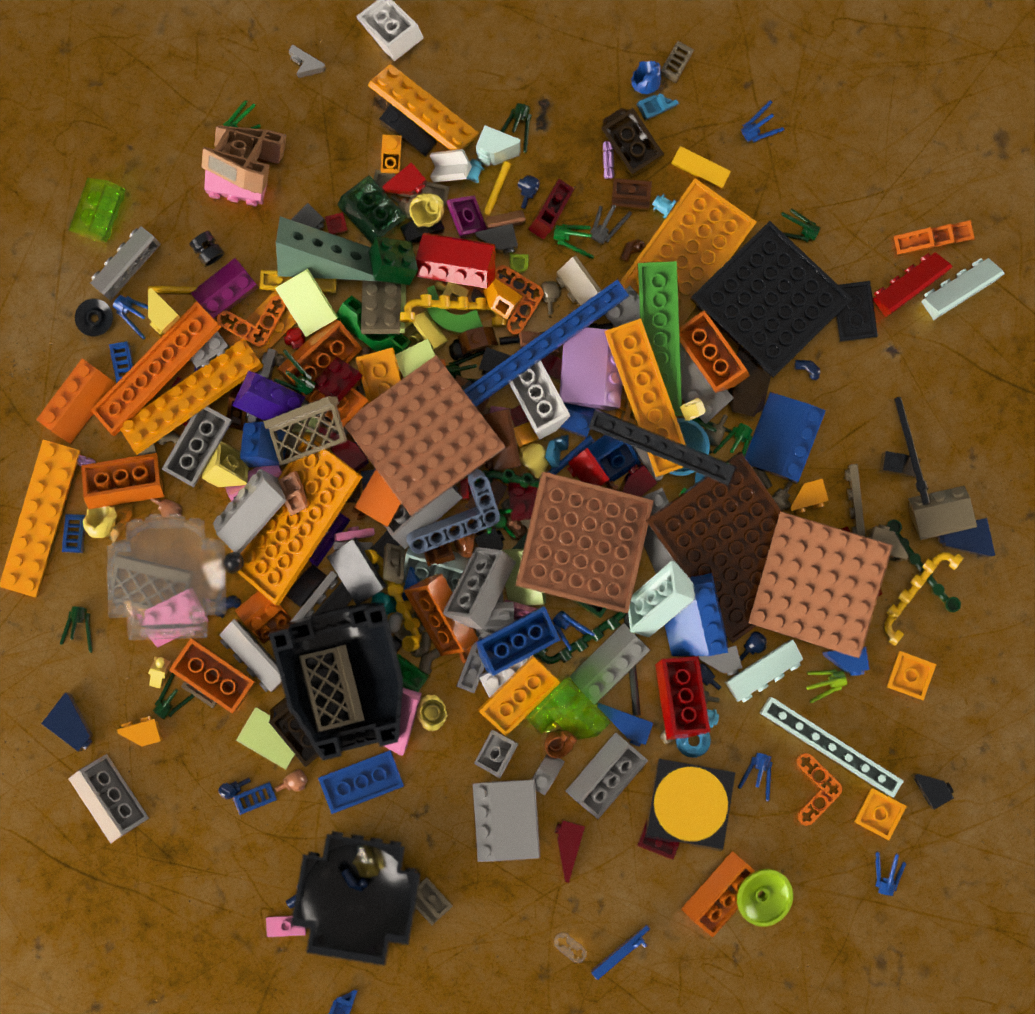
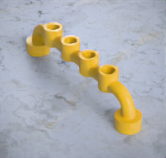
[400,294,507,328]
[364,549,420,652]
[884,552,963,646]

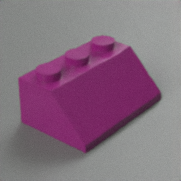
[191,258,259,321]

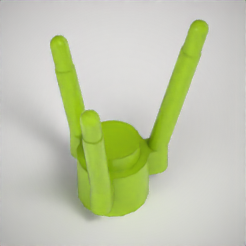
[806,669,847,703]

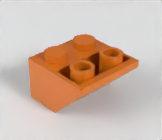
[235,591,292,644]

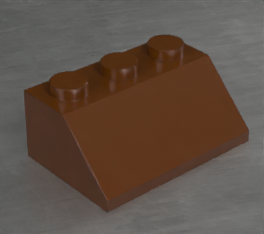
[482,408,521,471]

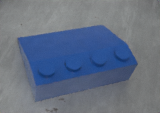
[745,392,826,484]
[664,573,728,656]

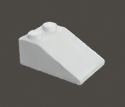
[356,0,424,61]

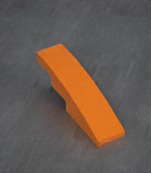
[894,220,975,255]

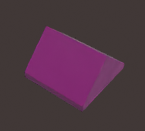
[446,195,487,239]

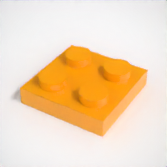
[886,651,936,701]
[854,788,907,840]

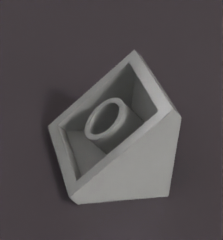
[474,730,518,778]

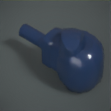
[518,175,540,209]
[740,631,767,661]
[700,663,721,690]
[218,778,251,800]

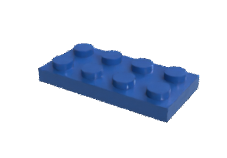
[318,750,404,814]

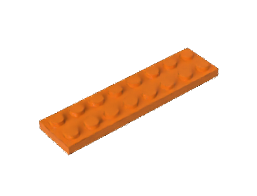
[91,301,221,436]

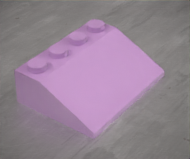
[559,328,622,411]

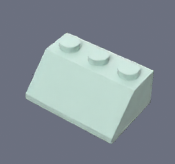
[476,125,520,166]

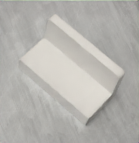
[430,149,472,183]

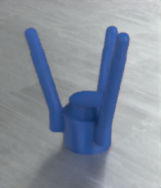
[741,100,785,143]
[113,295,148,339]
[552,610,595,651]
[738,753,773,802]
[876,852,906,896]

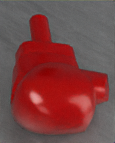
[284,327,305,350]

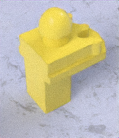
[435,281,469,297]
[680,398,706,421]
[148,656,171,689]

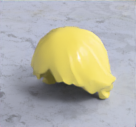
[409,193,445,227]
[518,443,549,480]
[83,506,117,538]
[416,695,447,731]

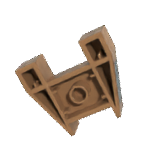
[201,125,287,194]

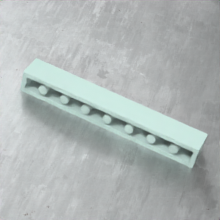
[759,697,903,798]

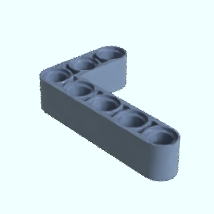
[406,469,500,554]

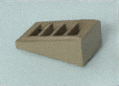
[661,41,694,83]

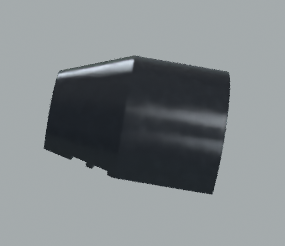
[269,602,403,761]

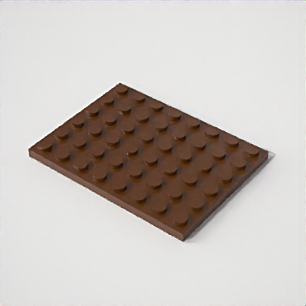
[646,452,782,643]

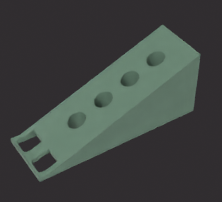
[276,216,376,281]

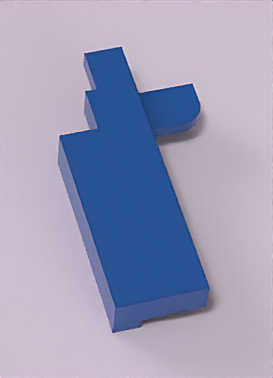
[591,925,650,980]

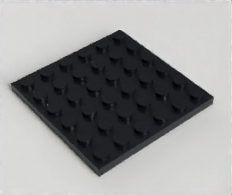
[690,221,853,378]

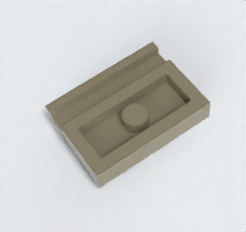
[416,877,453,925]

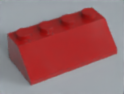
[416,233,495,288]
[873,252,953,318]
[655,656,710,740]

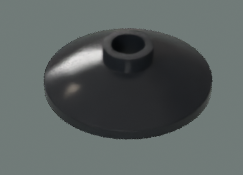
[75,299,113,337]

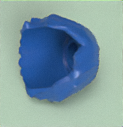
[631,61,661,94]

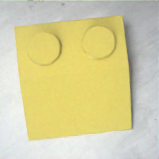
[148,288,181,335]
[401,311,448,352]
[202,441,249,487]

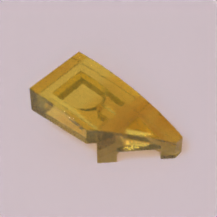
[109,503,134,542]
[353,845,381,878]

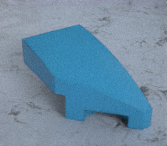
[637,93,679,121]
[545,435,569,468]

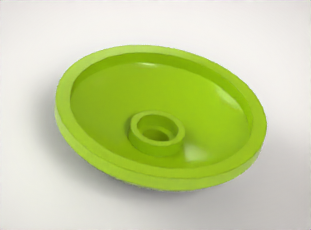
[737,869,793,926]

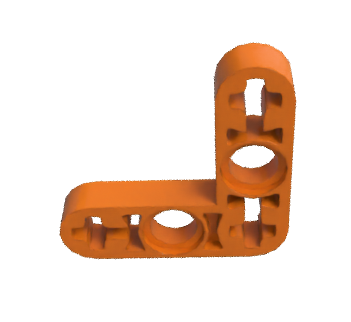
[495,265,544,335]
[217,296,287,347]
[796,753,842,826]

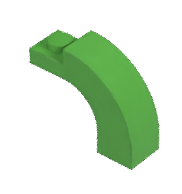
[427,285,483,335]

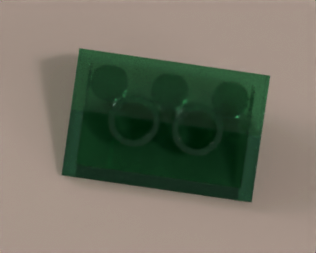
[337,175,407,244]

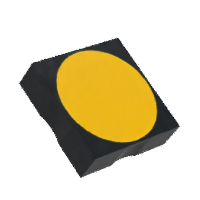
[644,759,736,851]

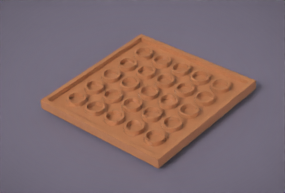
[344,355,505,517]
[515,472,654,613]
[749,512,893,658]

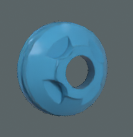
[676,733,711,758]

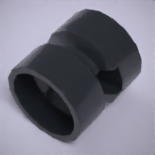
[189,231,225,267]

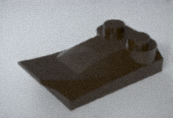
[601,108,664,176]
[728,346,771,417]
[269,697,319,767]

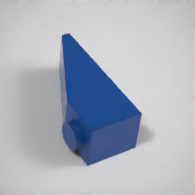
[597,703,653,747]

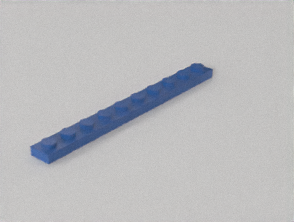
[463,279,629,407]

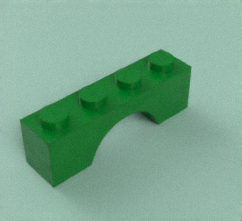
[336,295,412,355]

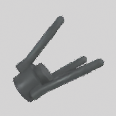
[590,205,632,244]

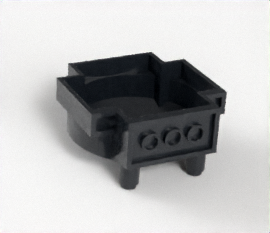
[291,831,421,966]

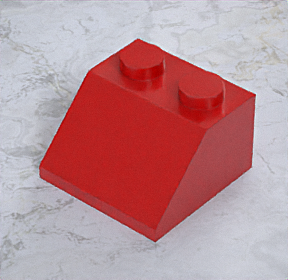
[567,448,610,487]

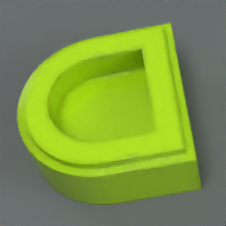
[510,254,529,274]

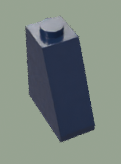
[937,518,996,557]
[41,692,93,752]

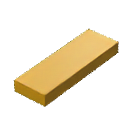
[671,146,731,189]

